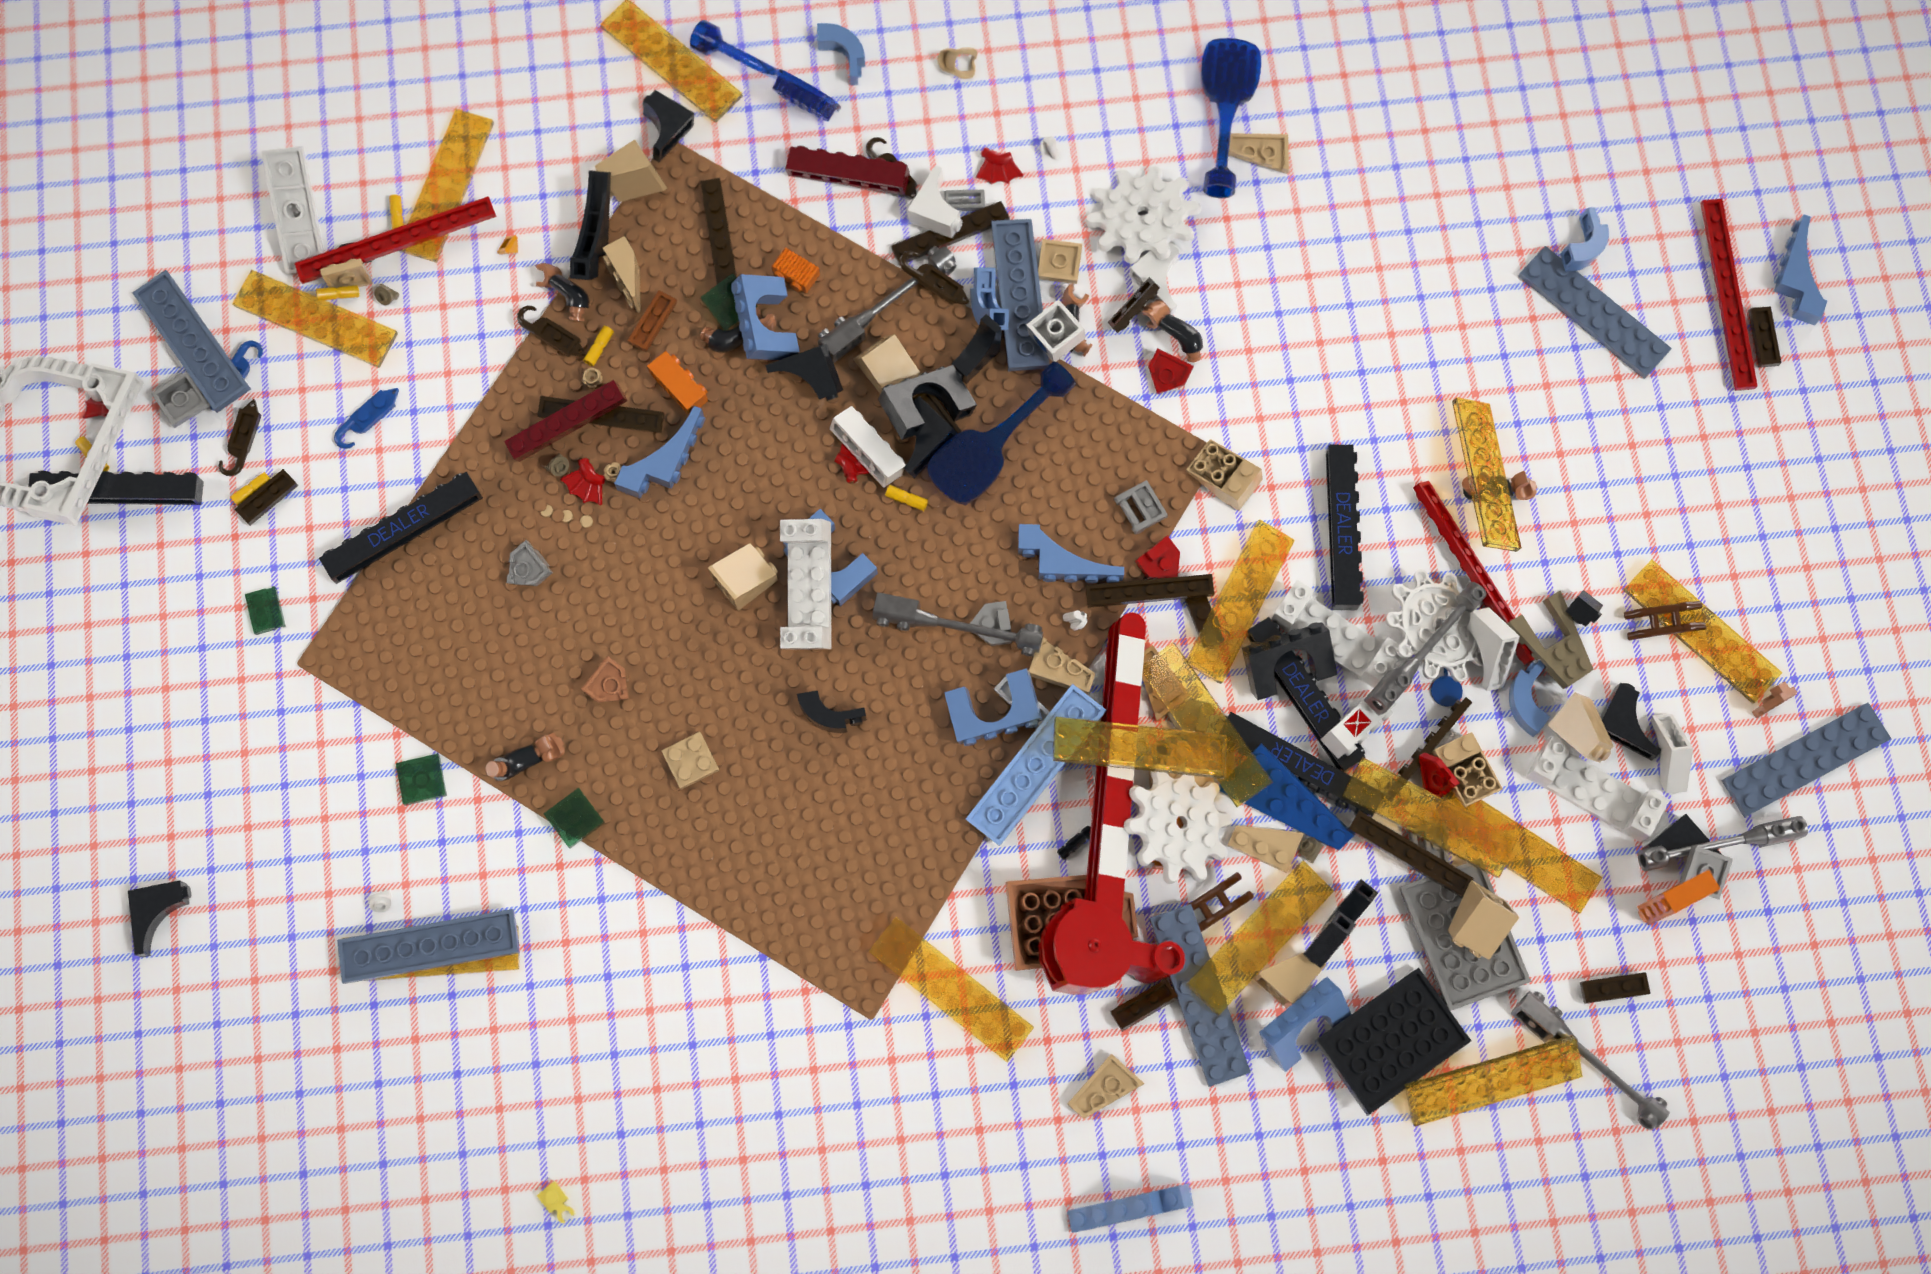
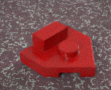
[1148,348,1194,395]
[1135,535,1180,579]
[1419,753,1460,799]

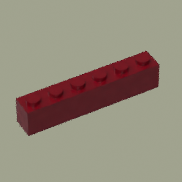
[785,145,910,195]
[504,380,628,462]

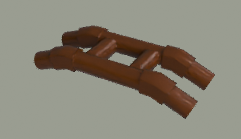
[1624,601,1706,641]
[1185,872,1254,932]

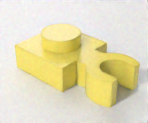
[536,1181,575,1224]

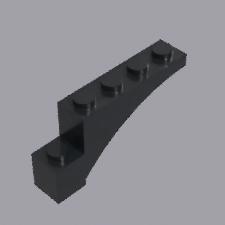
[570,170,611,280]

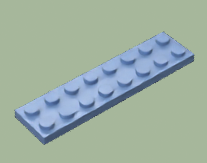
[966,684,1107,846]

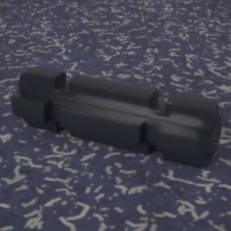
[1057,826,1091,860]

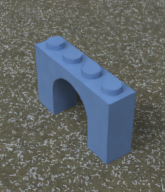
[731,274,800,360]
[783,509,878,607]
[944,668,1043,746]
[1259,976,1351,1072]

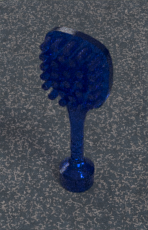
[690,19,841,122]
[1201,38,1262,199]
[928,361,1076,505]

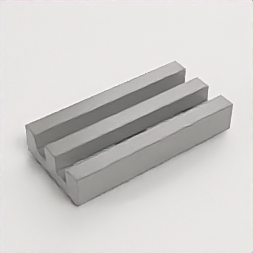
[944,189,985,211]

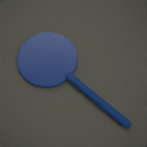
[1431,668,1463,707]

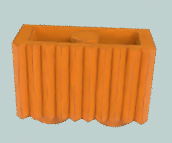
[772,247,820,294]

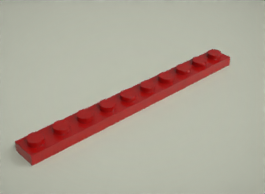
[294,196,497,284]
[1700,198,1758,391]
[1413,481,1535,665]

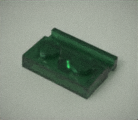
[245,586,286,635]

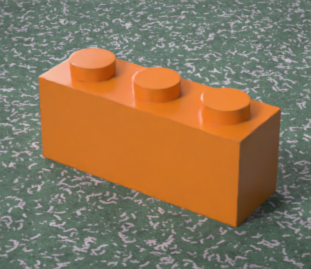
[647,351,708,416]

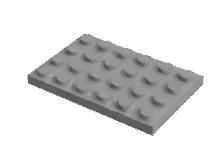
[1399,858,1531,1011]

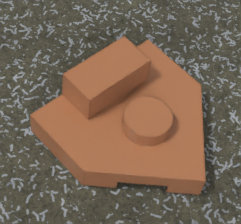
[581,656,628,703]
[1752,681,1798,718]

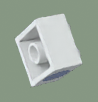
[1026,299,1086,363]

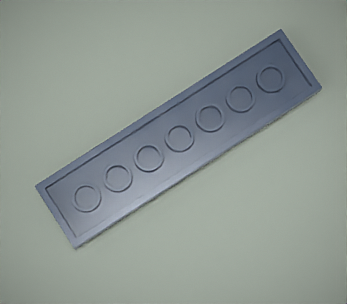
[991,218,1050,371]
[1518,245,1672,379]
[132,270,251,413]
[1721,702,1892,818]
[1149,904,1251,1087]
[337,909,520,984]

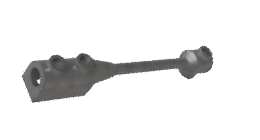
[817,246,957,363]
[1364,582,1486,716]
[873,592,1043,657]
[1638,816,1808,871]
[1511,991,1670,1130]

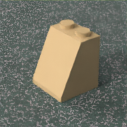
[594,139,667,202]
[853,334,921,394]
[708,543,778,611]
[1547,692,1614,763]
[1448,880,1520,960]
[1253,952,1327,1009]

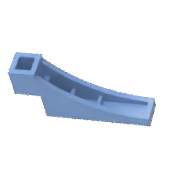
[1773,214,1828,326]
[614,406,705,499]
[1018,524,1124,583]
[1067,1183,1194,1233]

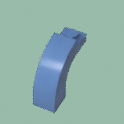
[817,23,866,86]
[1560,207,1609,271]
[970,267,1009,330]
[1508,660,1551,737]

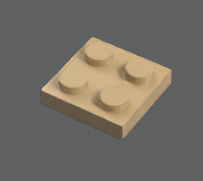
[1038,239,1083,284]
[320,259,373,288]
[662,732,720,790]

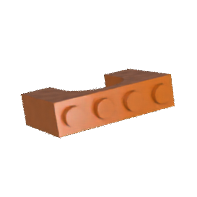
[1637,870,1720,925]

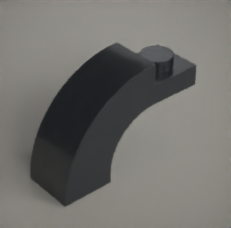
[797,690,867,733]

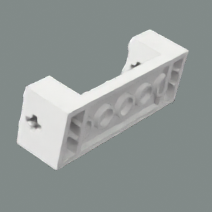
[780,519,831,650]
[1271,579,1400,688]
[1526,734,1670,842]

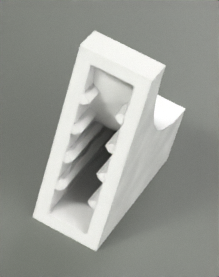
[907,165,962,238]
[1129,241,1180,315]
[1467,608,1520,691]
[1651,714,1694,794]

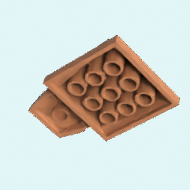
[1005,875,1139,971]

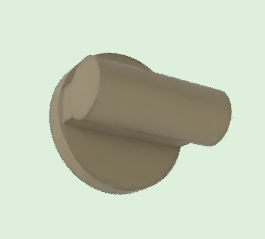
[374,284,400,305]
[544,453,569,476]
[1299,837,1324,864]

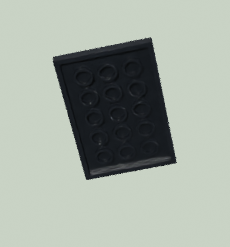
[1314,967,1472,1116]

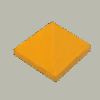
[497,235,518,255]

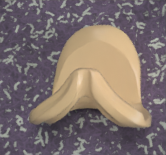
[937,47,978,79]

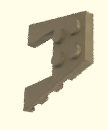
[1507,591,1594,689]

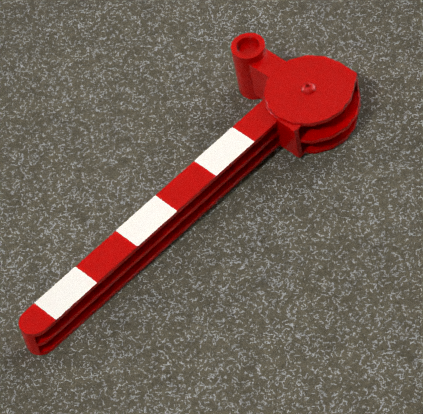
[1038,612,1185,995]

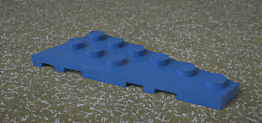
[1219,743,1354,850]

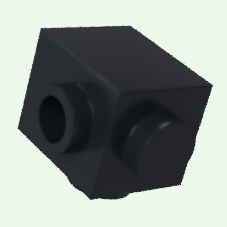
[1566,590,1603,627]

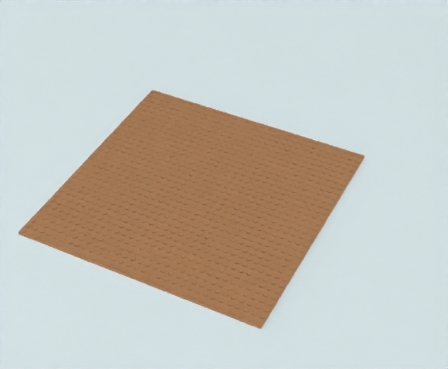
[297,142,1207,1020]

